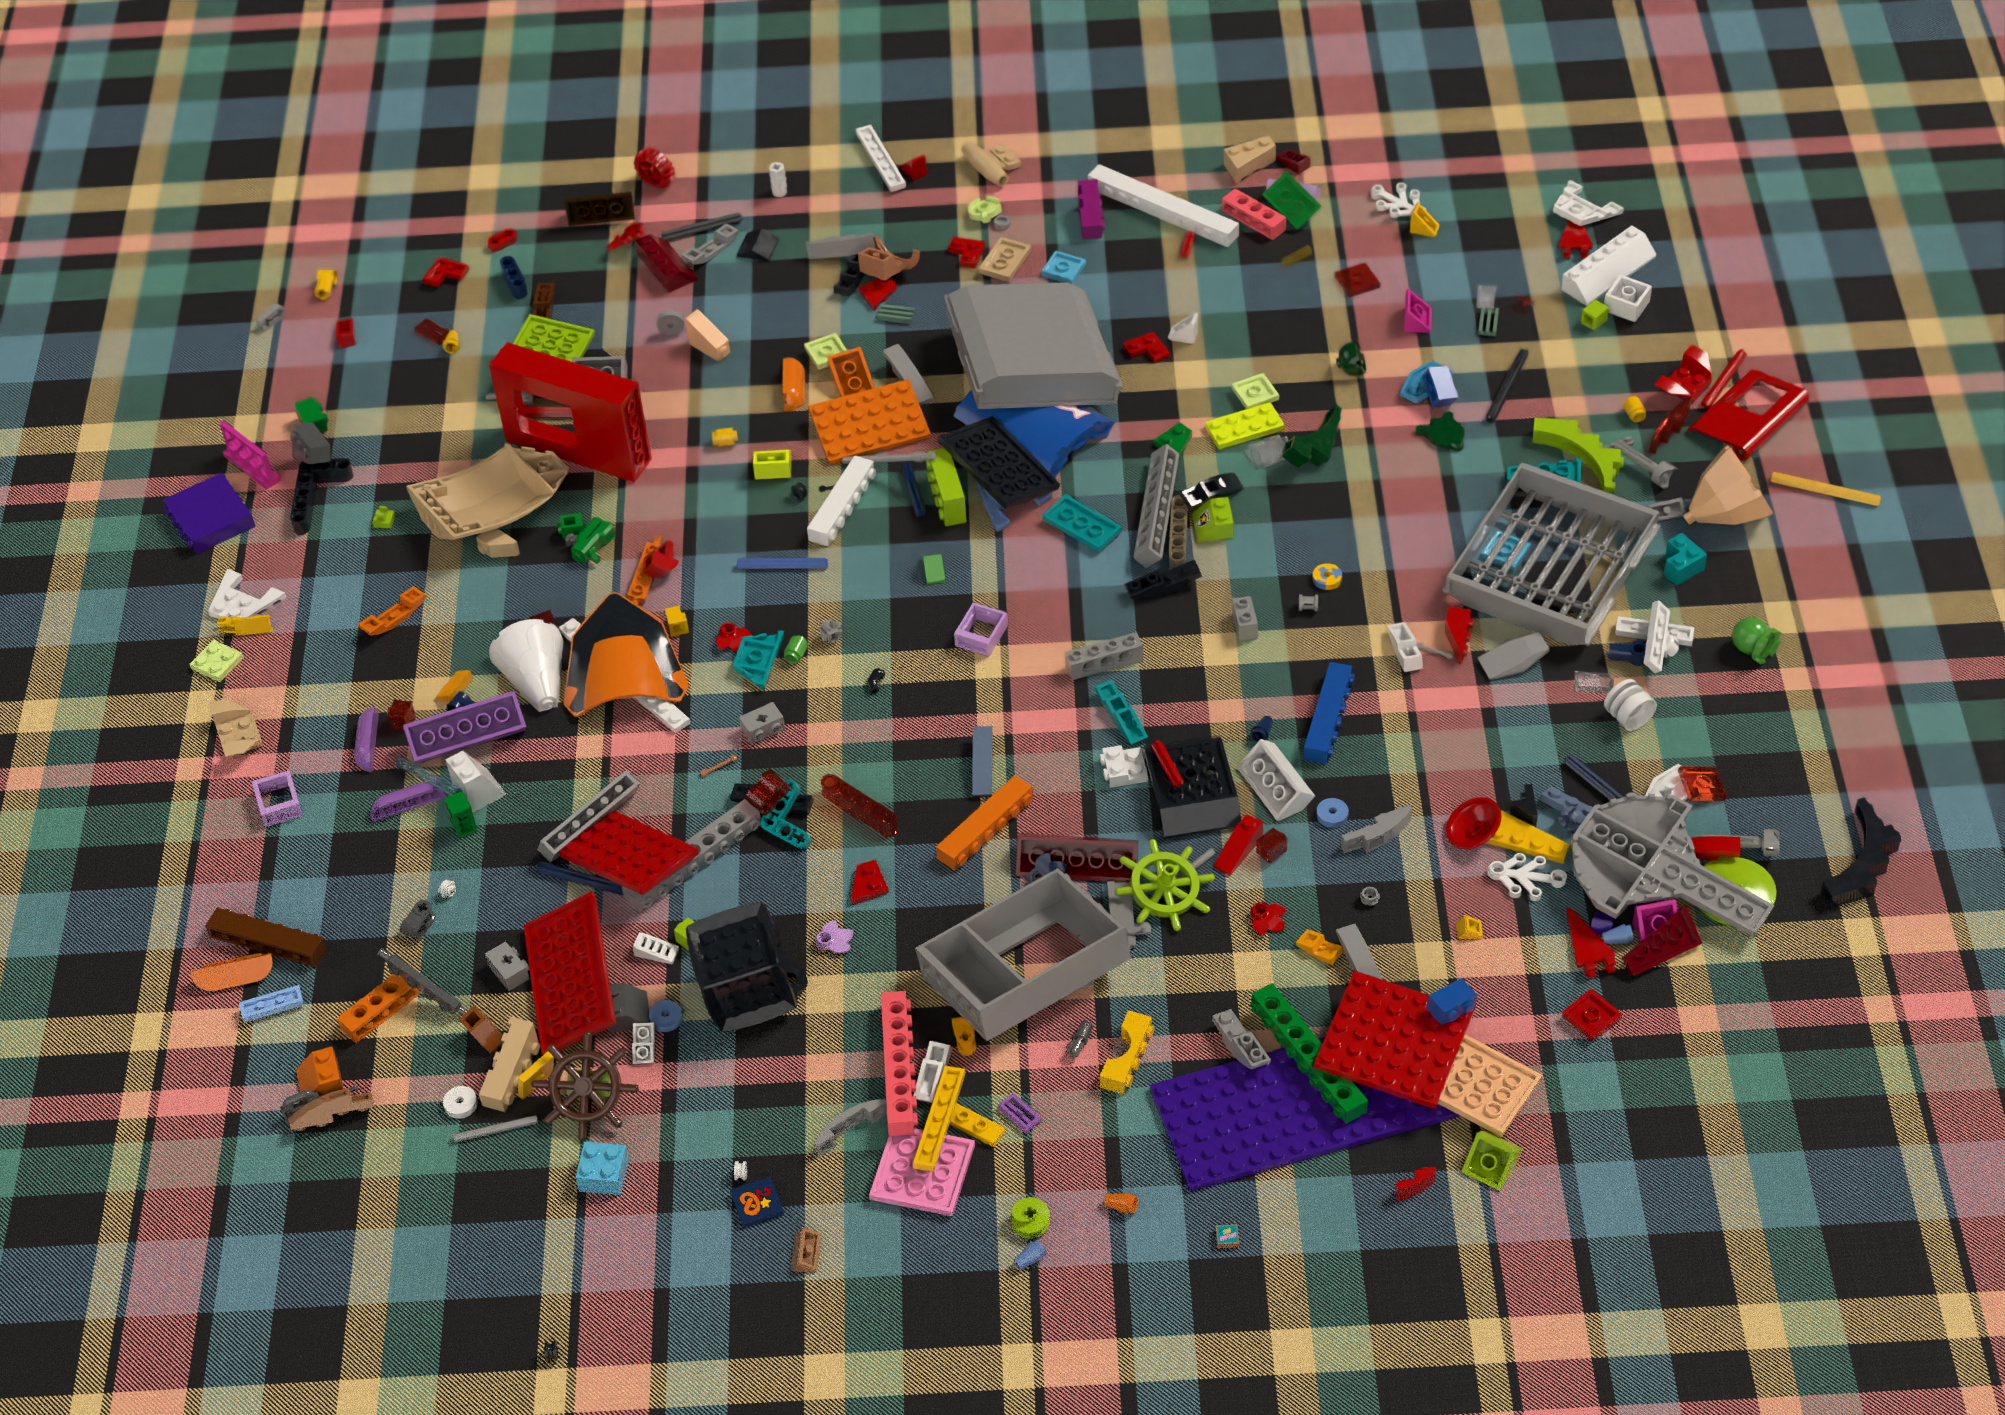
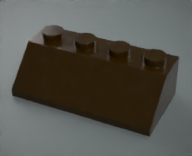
[564,192,635,226]

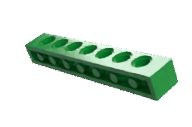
[1250,983,1368,1124]

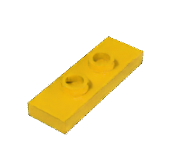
[950,1103,1005,1147]

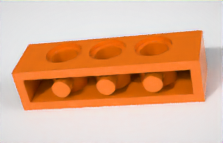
[337,974,420,1043]

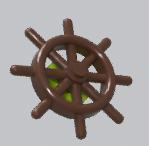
[531,1031,639,1141]

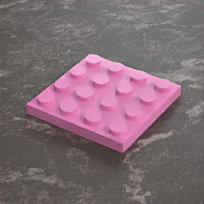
[869,1128,975,1217]

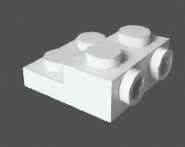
[1099,745,1148,788]

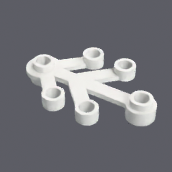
[1371,183,1427,218]
[1487,853,1567,901]

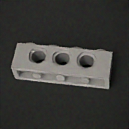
[1065,632,1143,680]

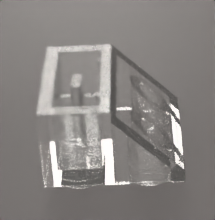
[1242,434,1288,470]

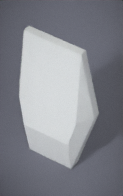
[1645,764,1702,801]

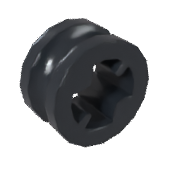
[791,482,808,500]
[544,1340,558,1362]

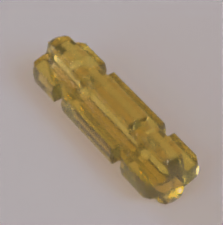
[1282,245,1312,267]

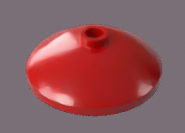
[1446,797,1502,849]

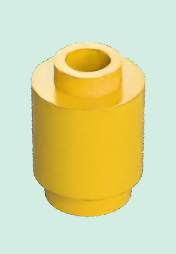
[1623,396,1646,423]
[712,427,738,447]

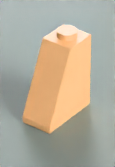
[685,309,730,362]

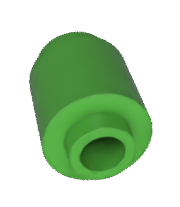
[784,635,808,664]

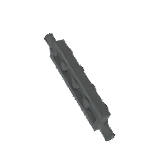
[377,948,468,1016]

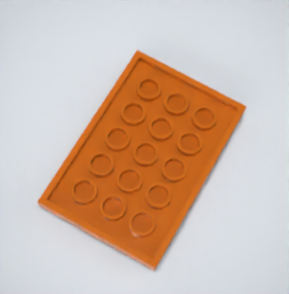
[808,379,931,465]

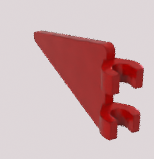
[1559,220,1593,259]
[1566,908,1616,979]

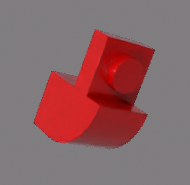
[643,540,679,578]

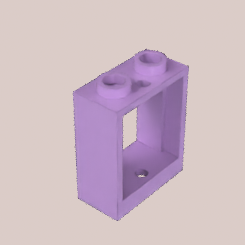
[954,603,1008,657]
[252,770,303,827]

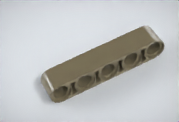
[1169,495,1188,570]

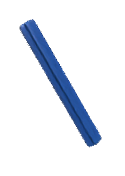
[737,558,828,569]

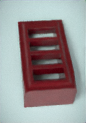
[1276,149,1311,174]

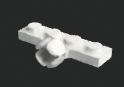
[1644,600,1679,673]

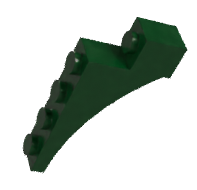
[1281,405,1342,468]

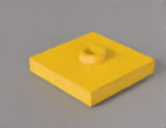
[518,1051,554,1100]

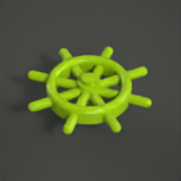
[1114,839,1215,931]

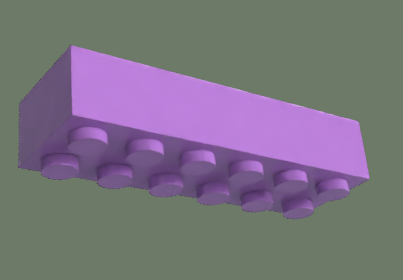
[403,691,526,765]

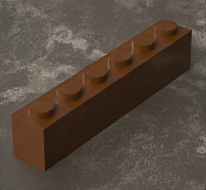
[205,907,327,968]

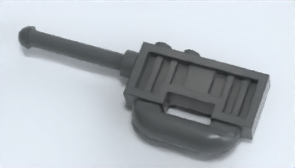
[280,1085,359,1124]

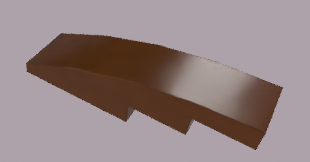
[532,283,555,319]

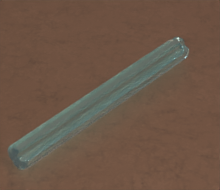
[395,756,462,795]

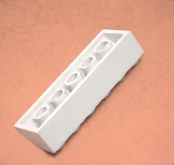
[1561,226,1656,306]

